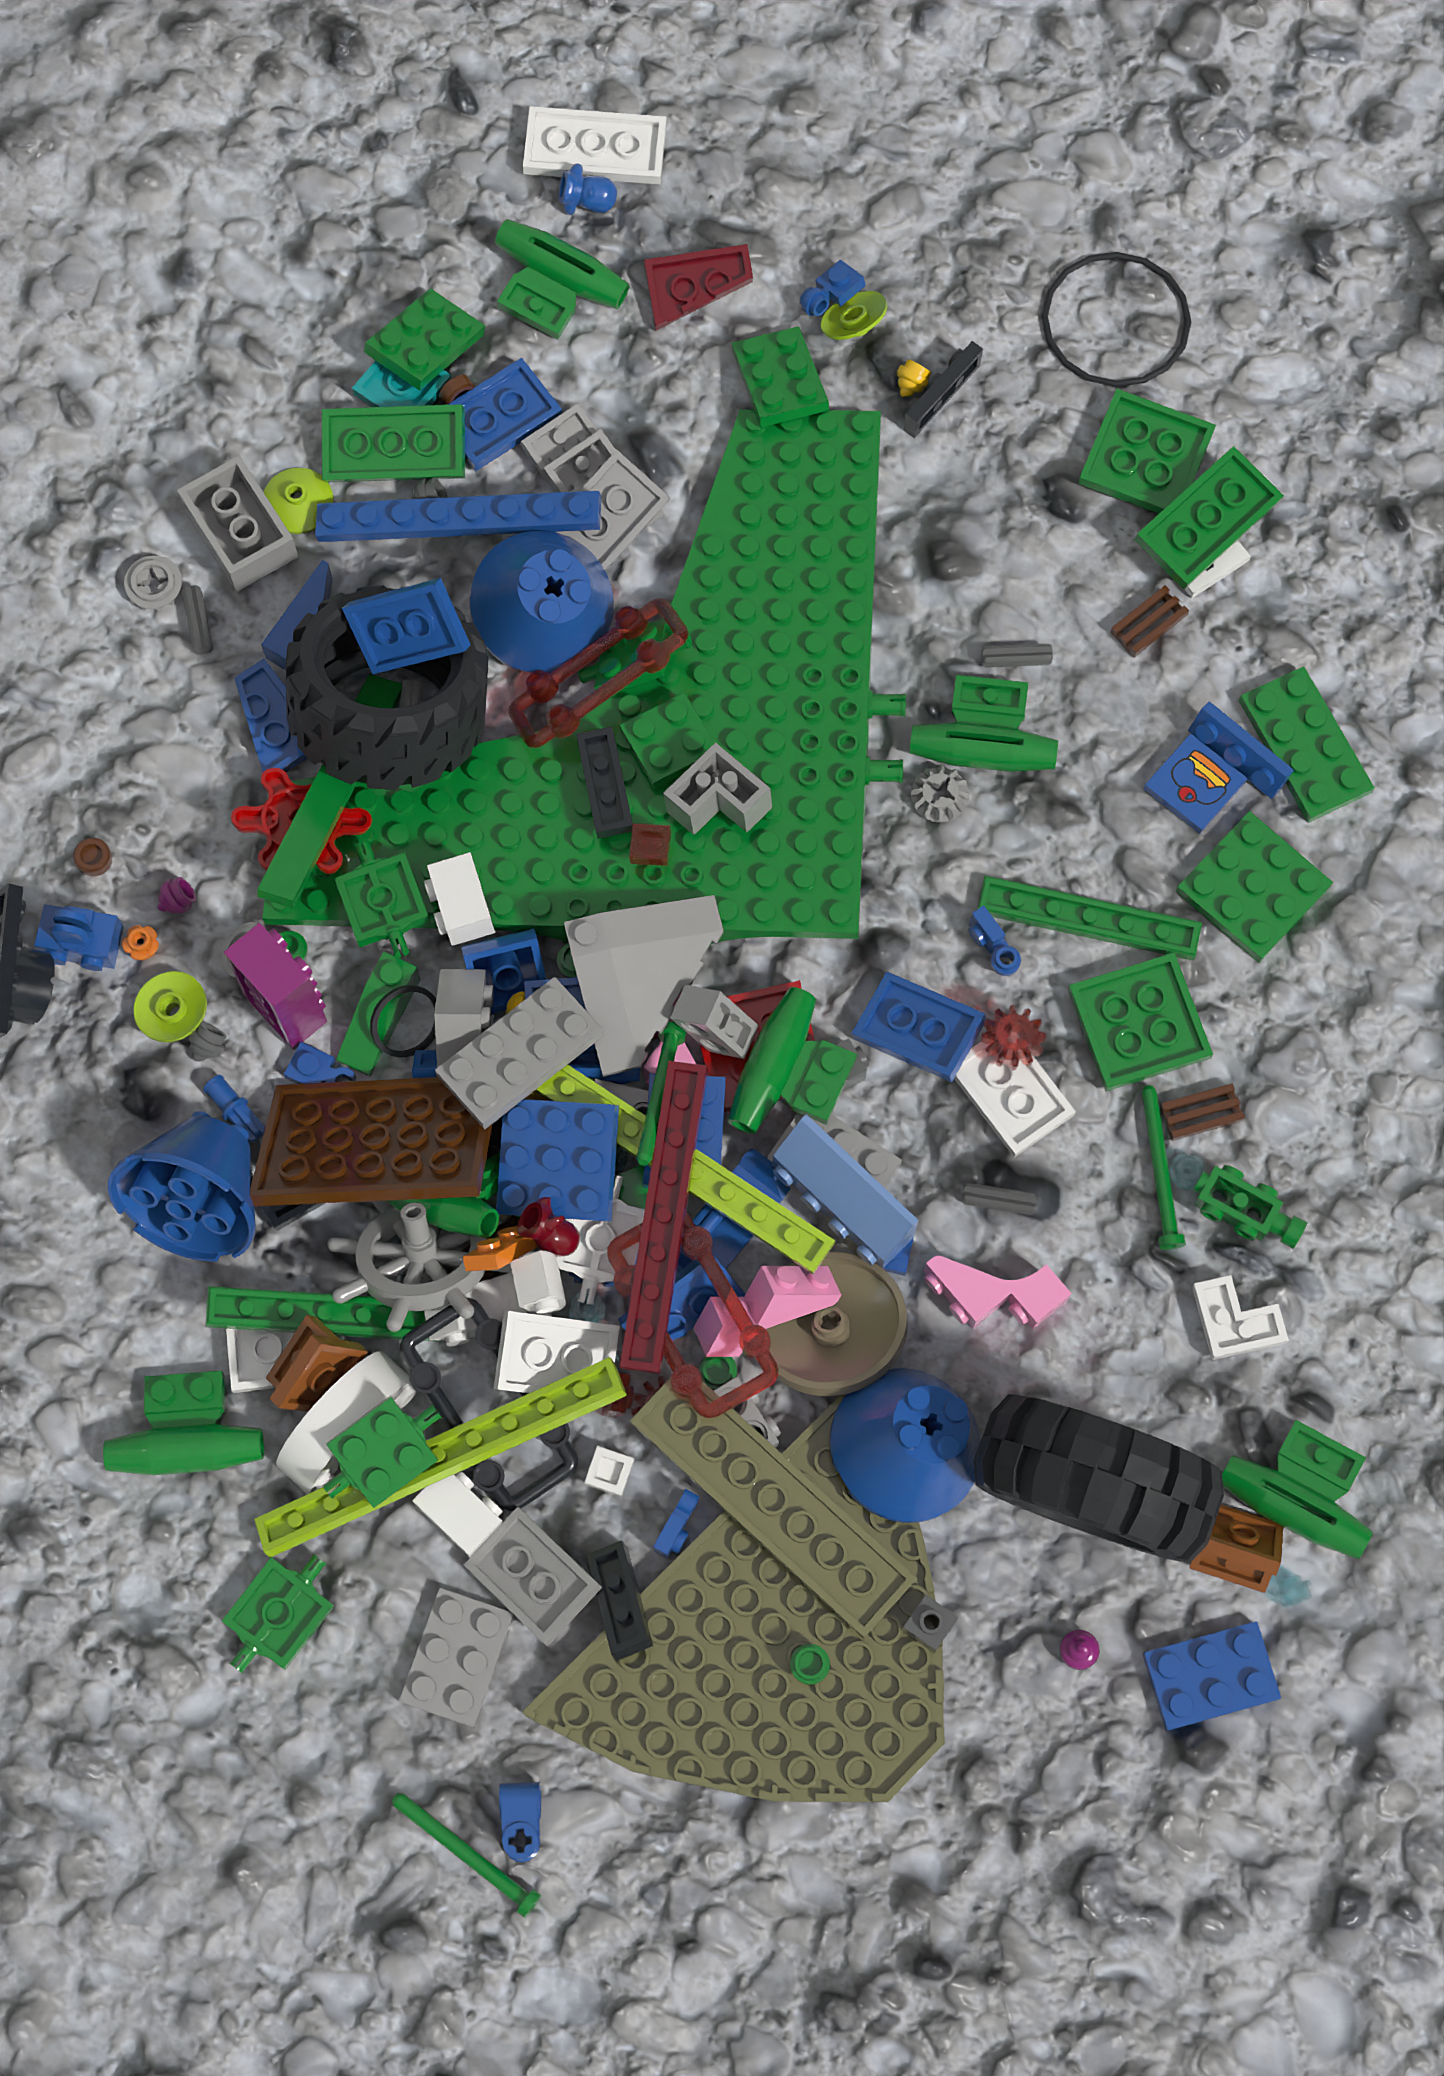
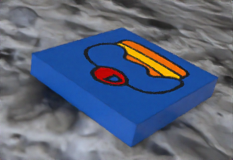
[1143,733,1248,834]

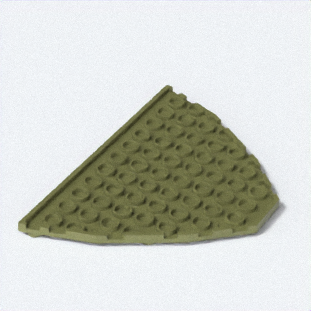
[522,1394,945,1803]

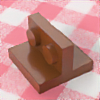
[266,1315,368,1412]
[1189,1504,1284,1593]

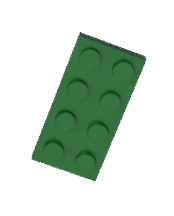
[322,404,465,483]
[1133,446,1284,590]
[1238,666,1375,823]

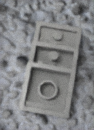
[520,403,665,529]

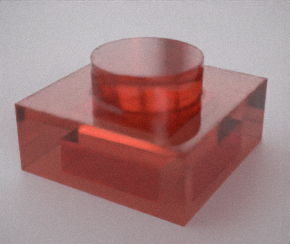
[629,823,672,866]
[601,1373,634,1418]

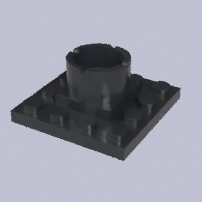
[0,884,55,1038]

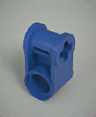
[499,1782,541,1863]

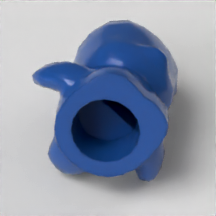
[558,163,617,215]

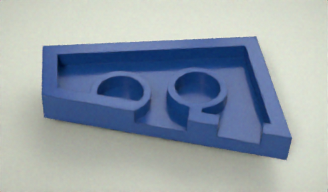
[234,658,307,773]
[618,1249,746,1343]

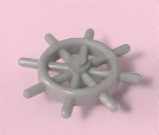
[327,1201,512,1332]

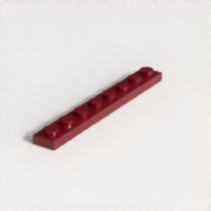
[620,1061,708,1374]

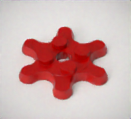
[231,768,372,874]

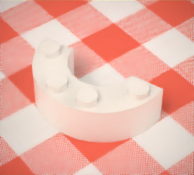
[424,1250,566,1346]
[276,1351,417,1494]

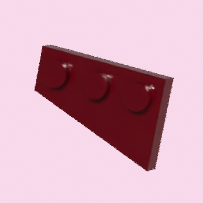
[644,244,753,331]

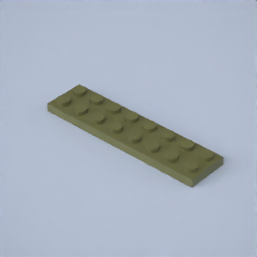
[630,1364,917,1639]

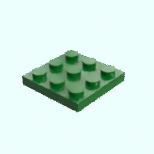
[1078,389,1216,514]
[1176,811,1334,963]
[1068,953,1213,1092]

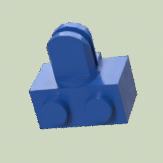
[34,904,124,971]

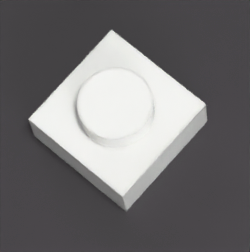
[584,1446,634,1497]

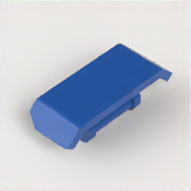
[676,1148,791,1274]

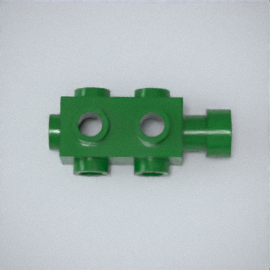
[1193,1165,1308,1249]

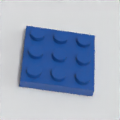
[496,1099,619,1222]

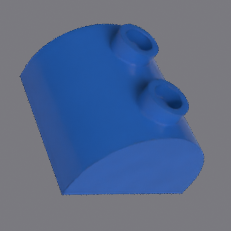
[461,929,546,1014]

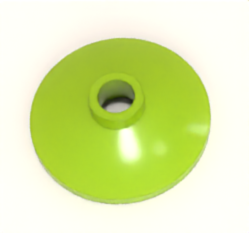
[821,291,887,340]
[263,468,334,534]
[133,971,207,1042]

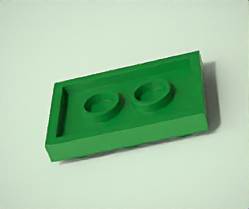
[364,288,486,391]
[732,326,829,427]

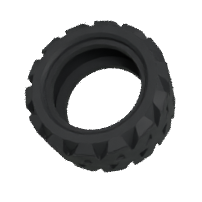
[286,585,489,790]

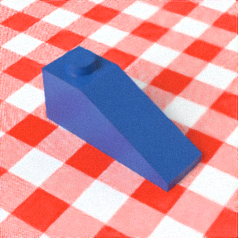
[261,560,333,670]

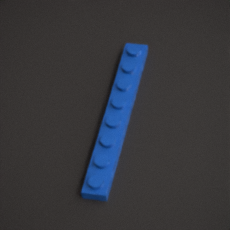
[315,491,601,542]

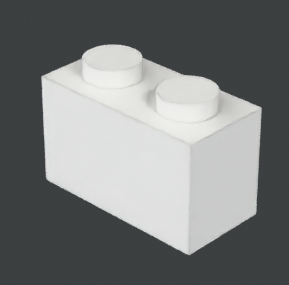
[424,852,495,946]
[413,1471,503,1558]

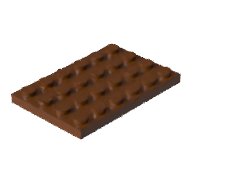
[250,1077,492,1206]

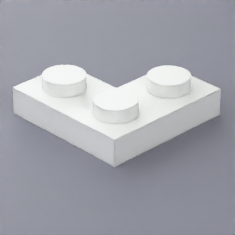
[1192,1275,1289,1360]

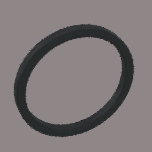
[370,985,436,1058]

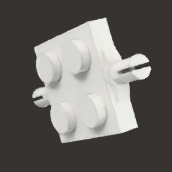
[557,1175,645,1305]

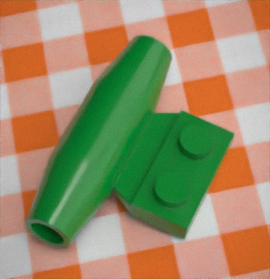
[495,219,630,340]
[910,675,1059,772]
[728,987,857,1134]
[386,1159,499,1238]
[103,1371,265,1476]
[1222,1420,1373,1559]

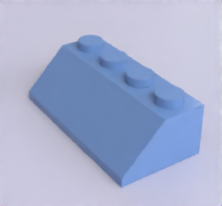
[772,1114,919,1268]

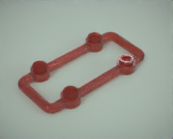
[508,598,689,748]
[606,1212,779,1418]

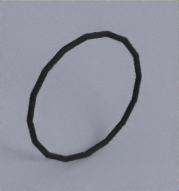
[1041,252,1192,387]

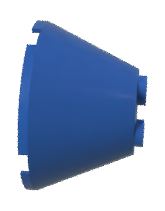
[469,530,614,675]
[108,1111,256,1262]
[830,1368,981,1523]

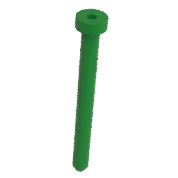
[636,1022,686,1166]
[1142,1085,1186,1250]
[391,1793,542,1918]

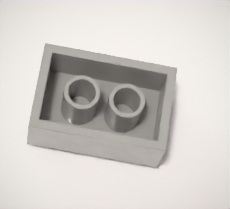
[177,456,299,592]

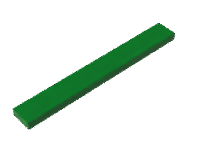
[257,674,402,908]

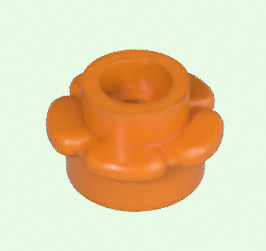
[122,925,159,960]

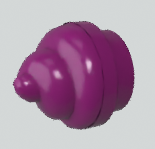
[157,877,196,914]
[1059,1630,1100,1670]

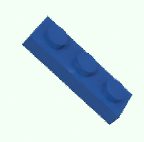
[1188,701,1294,799]

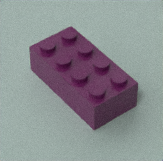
[224,922,327,1050]

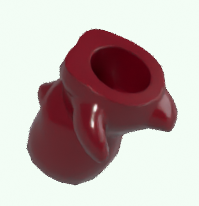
[517,1197,580,1257]

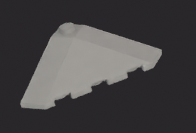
[564,895,724,1077]

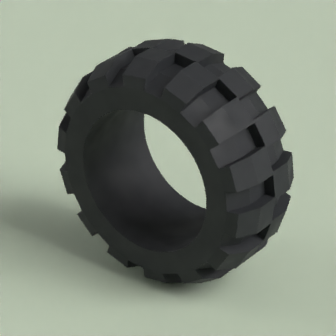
[974,1394,1224,1563]

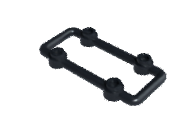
[400,1298,578,1511]

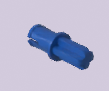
[203,1075,265,1143]

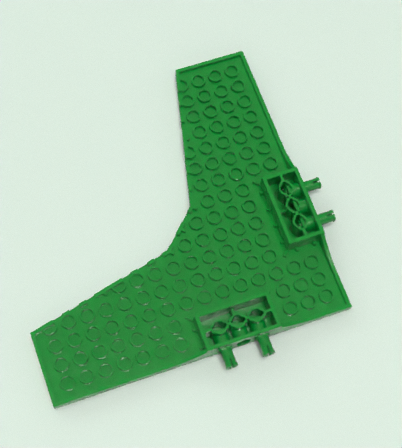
[262,409,906,947]

